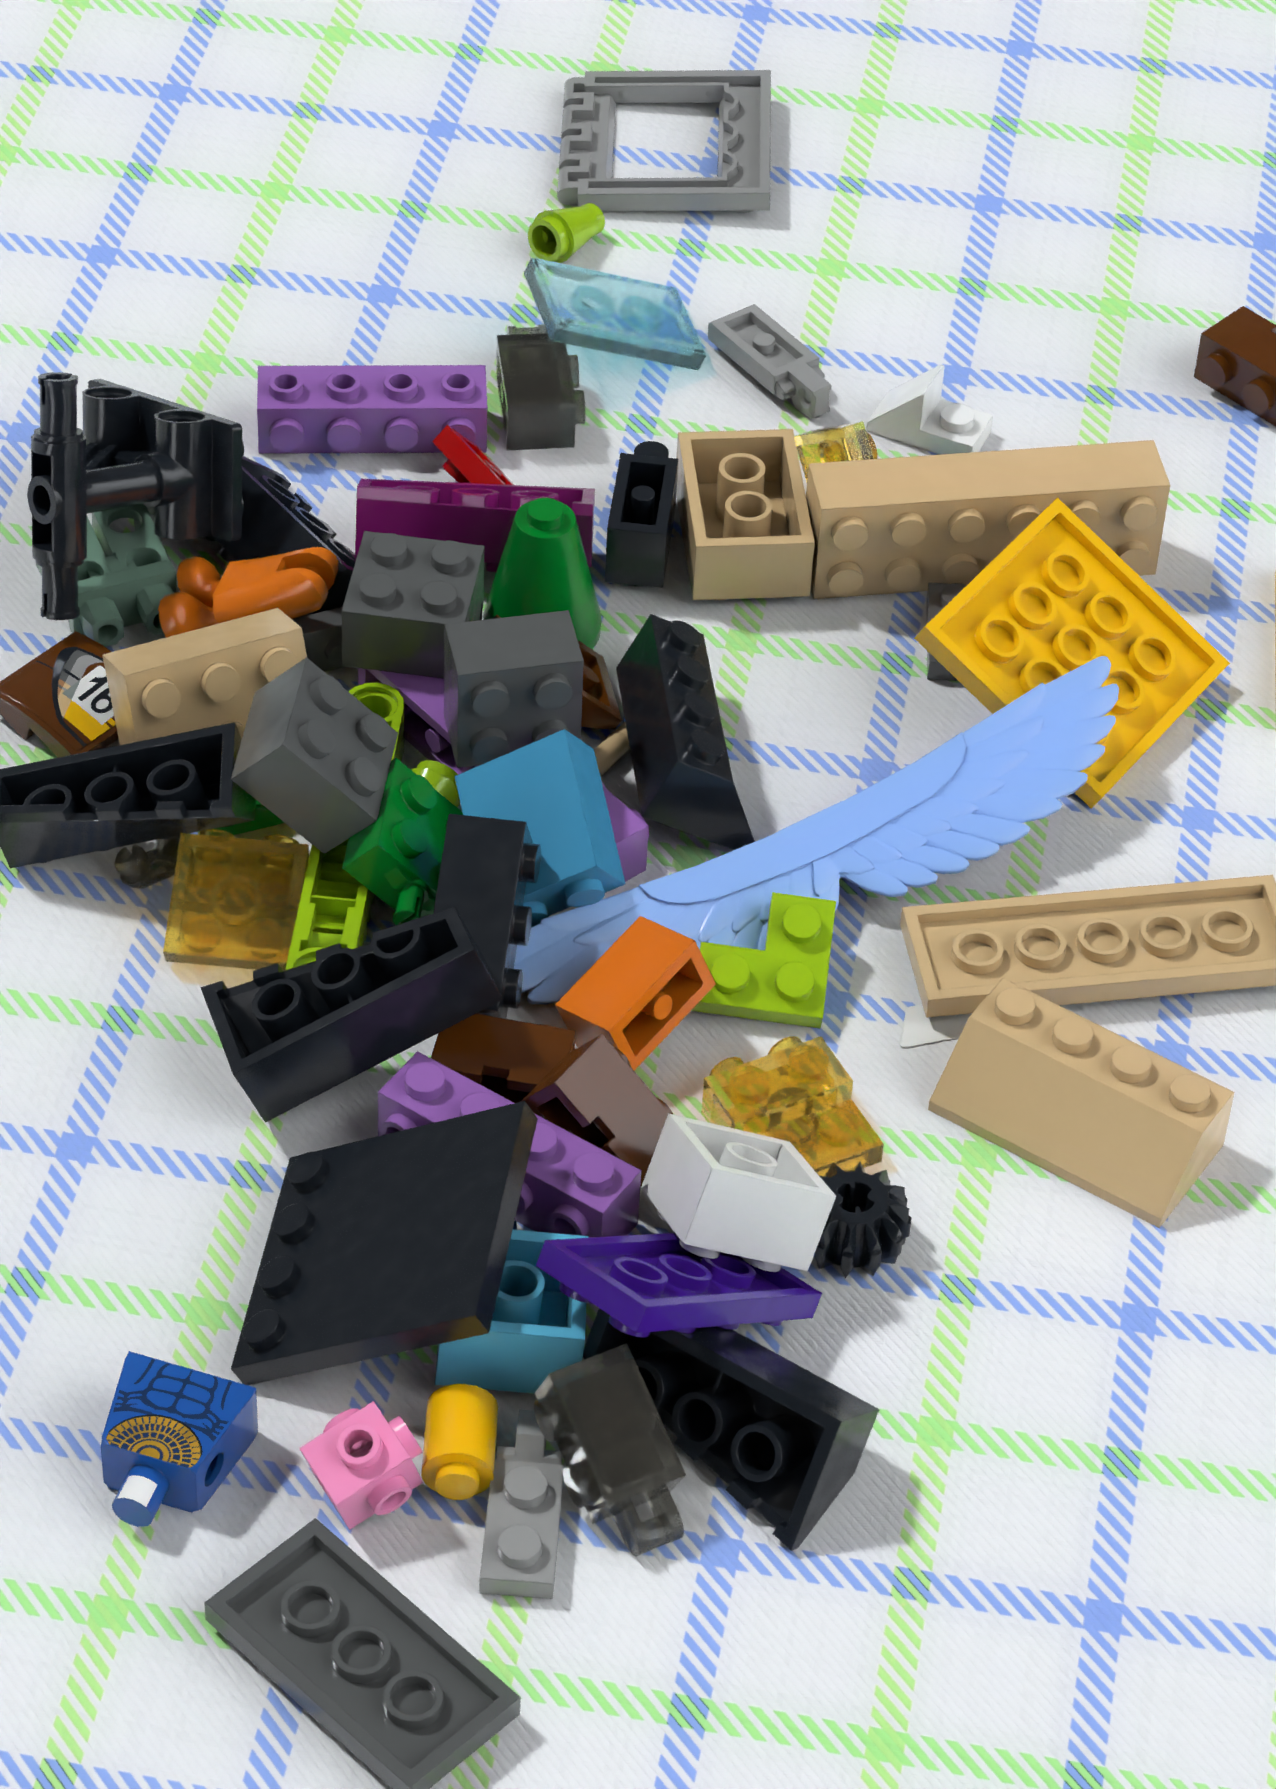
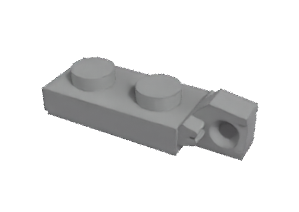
[708,304,831,419]
[479,1409,565,1599]

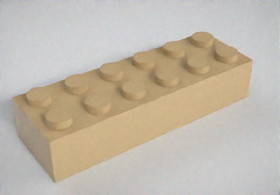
[806,440,1170,599]

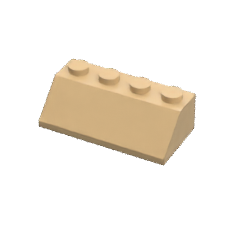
[928,978,1235,1228]

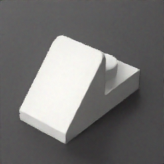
[866,364,993,455]

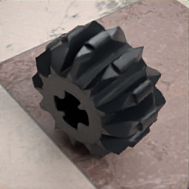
[814,1161,912,1278]

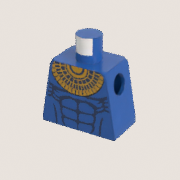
[101,1351,258,1527]

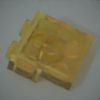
[163,829,310,971]
[701,1036,884,1177]

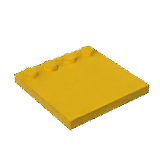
[914,497,1230,809]

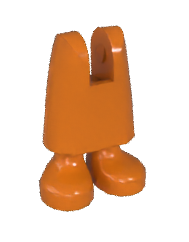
[158,547,339,637]

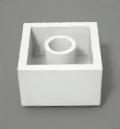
[641,1113,836,1272]

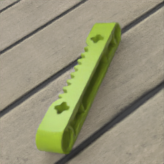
[286,682,404,970]

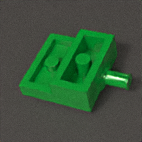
[342,758,463,925]

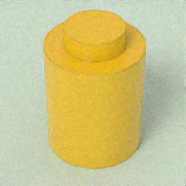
[421,1384,498,1500]

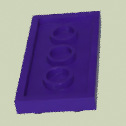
[536,1233,822,1337]

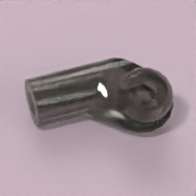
[114,833,191,889]

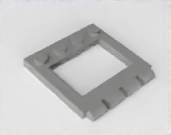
[557,70,771,213]

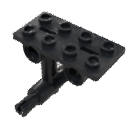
[27,372,244,620]

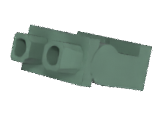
[36,504,177,647]

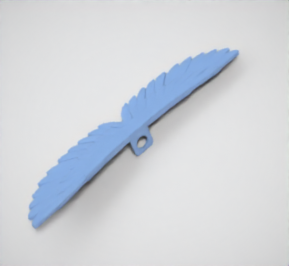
[514,656,1119,1004]

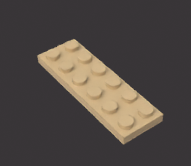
[900,875,1276,1017]

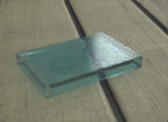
[524,258,706,370]

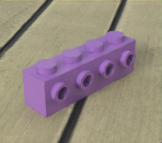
[257,365,487,454]
[378,1051,641,1238]

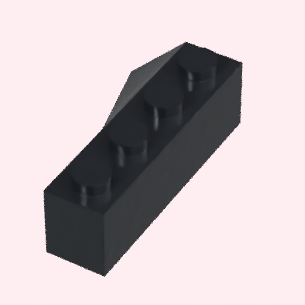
[204,456,357,619]
[616,614,755,850]
[0,722,256,868]
[200,907,503,1123]
[583,1308,879,1551]

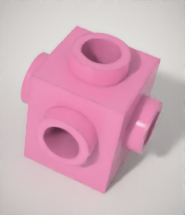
[299,1401,423,1530]

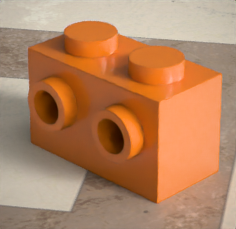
[555,916,716,1071]

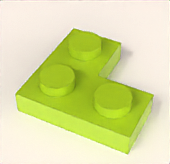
[692,892,836,1028]

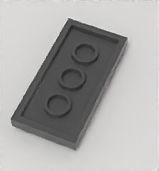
[204,1518,521,1789]

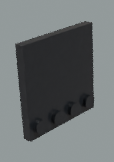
[231,1101,538,1385]

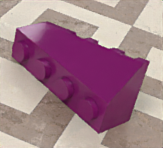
[355,479,595,573]

